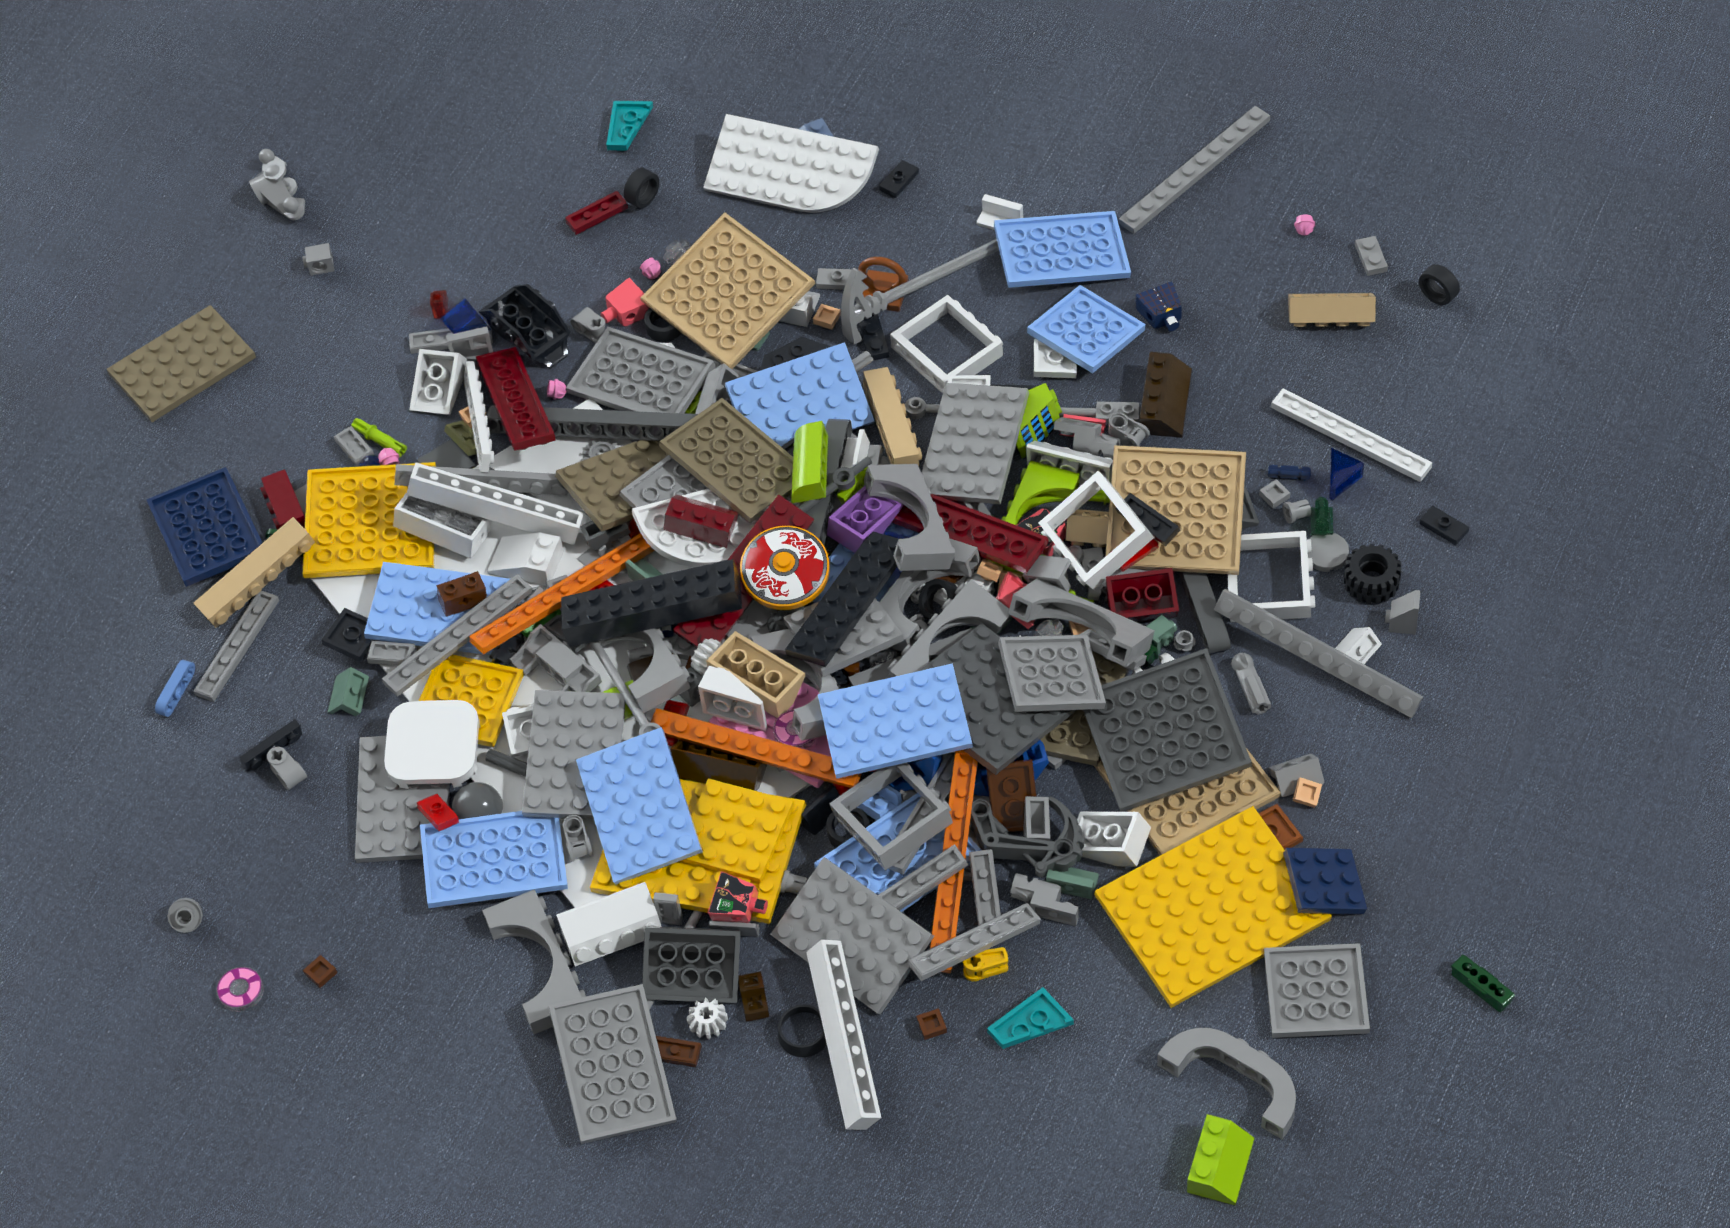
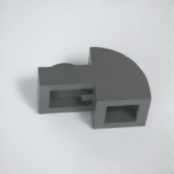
[580,521,631,550]

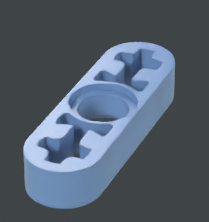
[155,660,195,717]

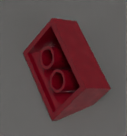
[663,494,739,548]
[1106,568,1179,622]

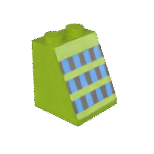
[1016,383,1062,458]

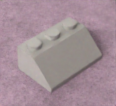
[695,363,741,414]

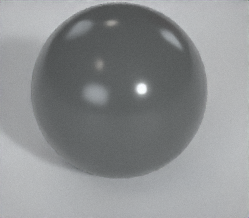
[452,782,503,819]

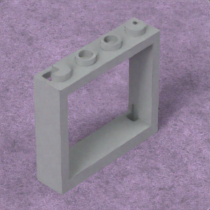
[829,763,953,870]

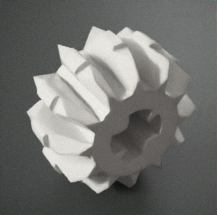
[691,638,722,676]
[687,997,728,1039]

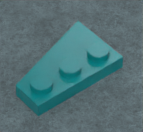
[606,101,653,151]
[987,987,1074,1049]

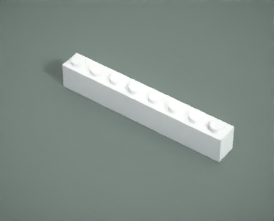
[406,463,584,545]
[806,940,881,1130]

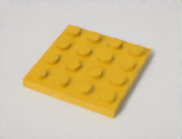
[419,654,524,747]
[680,779,794,883]

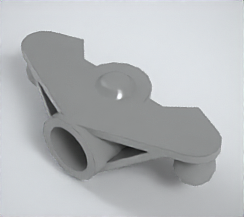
[249,149,305,221]

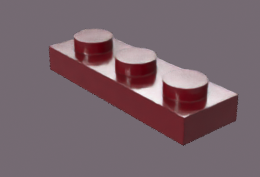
[565,191,628,235]

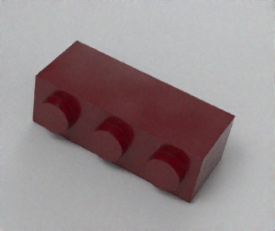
[260,469,305,530]

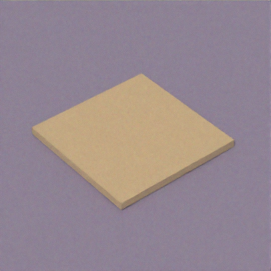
[640,213,815,369]
[1106,445,1246,575]
[1094,748,1281,855]

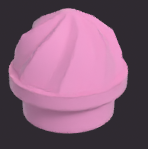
[1294,215,1315,236]
[640,258,661,279]
[547,379,567,400]
[379,448,400,465]

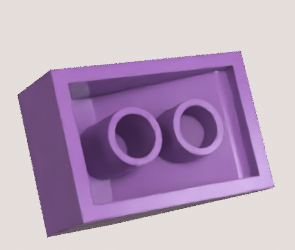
[827,486,903,553]

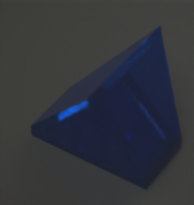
[440,297,491,334]
[1329,447,1364,501]

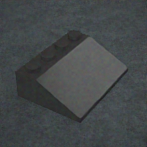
[642,926,740,1003]

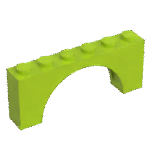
[987,460,1080,582]

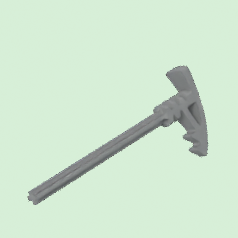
[841,239,999,345]

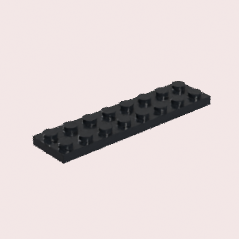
[785,532,899,667]

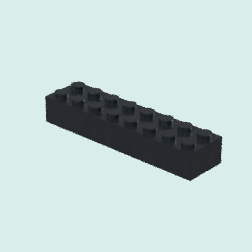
[561,559,742,647]

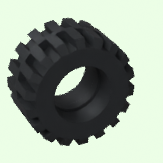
[1344,544,1402,604]

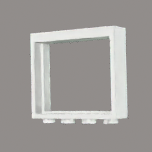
[890,295,1003,393]
[1039,471,1155,590]
[1228,531,1315,622]

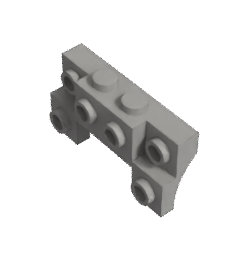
[510,624,602,692]

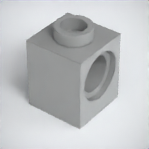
[302,243,335,276]

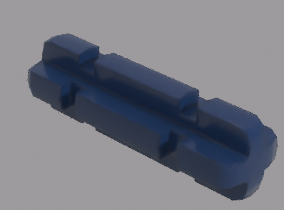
[1268,465,1311,480]

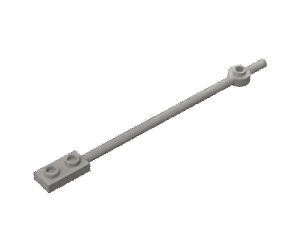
[905,397,1139,424]
[546,575,660,735]

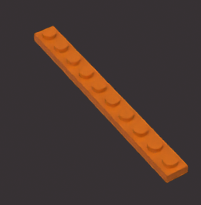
[469,533,655,654]
[650,708,862,788]
[930,750,978,973]

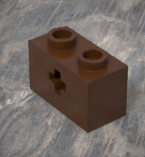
[436,571,487,617]

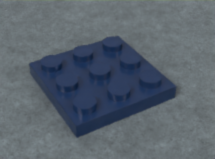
[1283,848,1367,914]

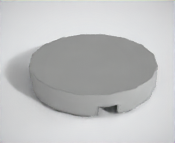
[1307,532,1349,572]

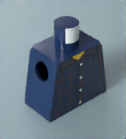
[1136,281,1182,331]

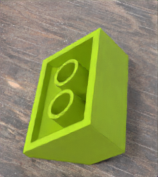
[1187,1114,1254,1205]

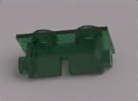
[1311,497,1333,536]

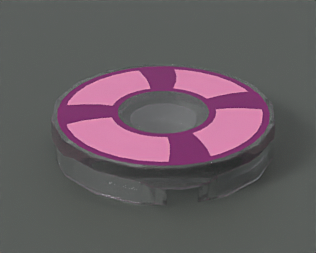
[773,710,817,749]
[216,966,264,1012]

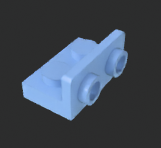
[858,785,902,820]

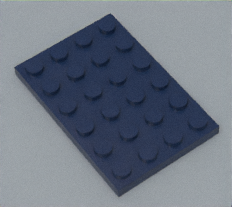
[146,467,263,587]

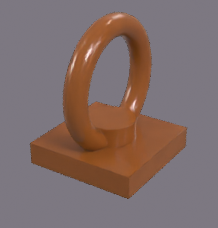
[858,257,909,312]

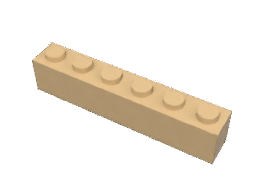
[863,367,922,467]
[194,517,315,628]

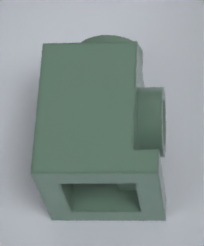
[1146,615,1177,655]

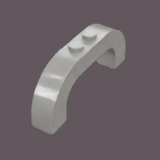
[1157,1028,1296,1139]

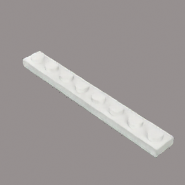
[464,361,494,472]
[1271,389,1432,482]

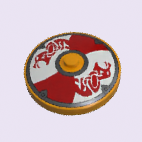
[740,526,830,610]

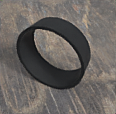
[778,1005,827,1057]

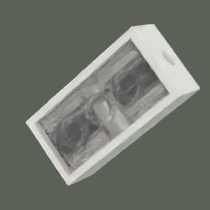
[393,494,492,558]

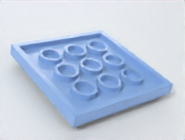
[1027,285,1146,374]

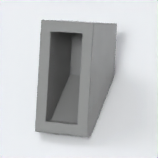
[1385,590,1420,635]
[1023,796,1050,841]

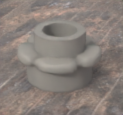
[1174,630,1196,652]

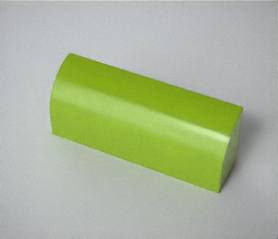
[791,421,828,504]

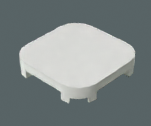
[384,700,481,789]

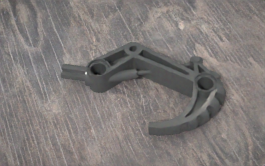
[970,796,1084,878]

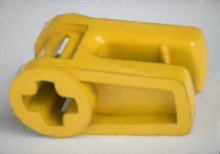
[963,947,1008,982]

